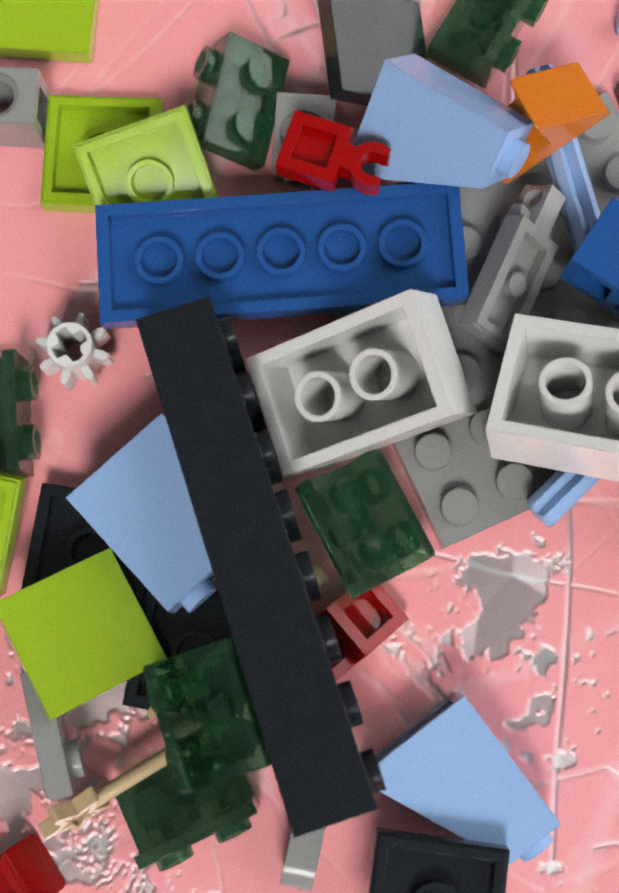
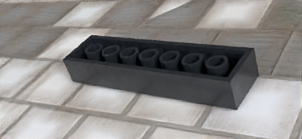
[136,296,386,838]

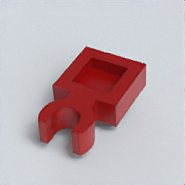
[275,110,391,196]

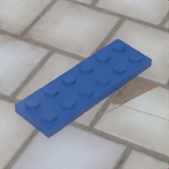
[95,183,469,329]

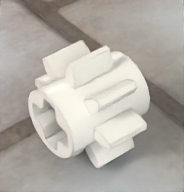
[36,312,114,390]

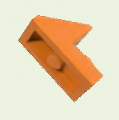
[502,62,610,185]

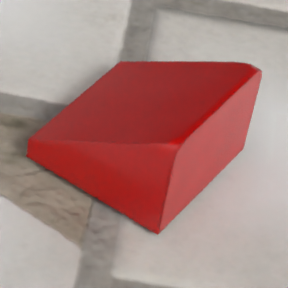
[0,833,65,893]

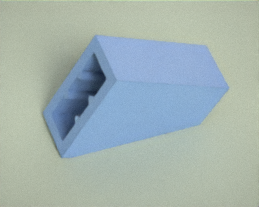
[353,54,534,189]
[66,413,217,613]
[375,692,561,865]

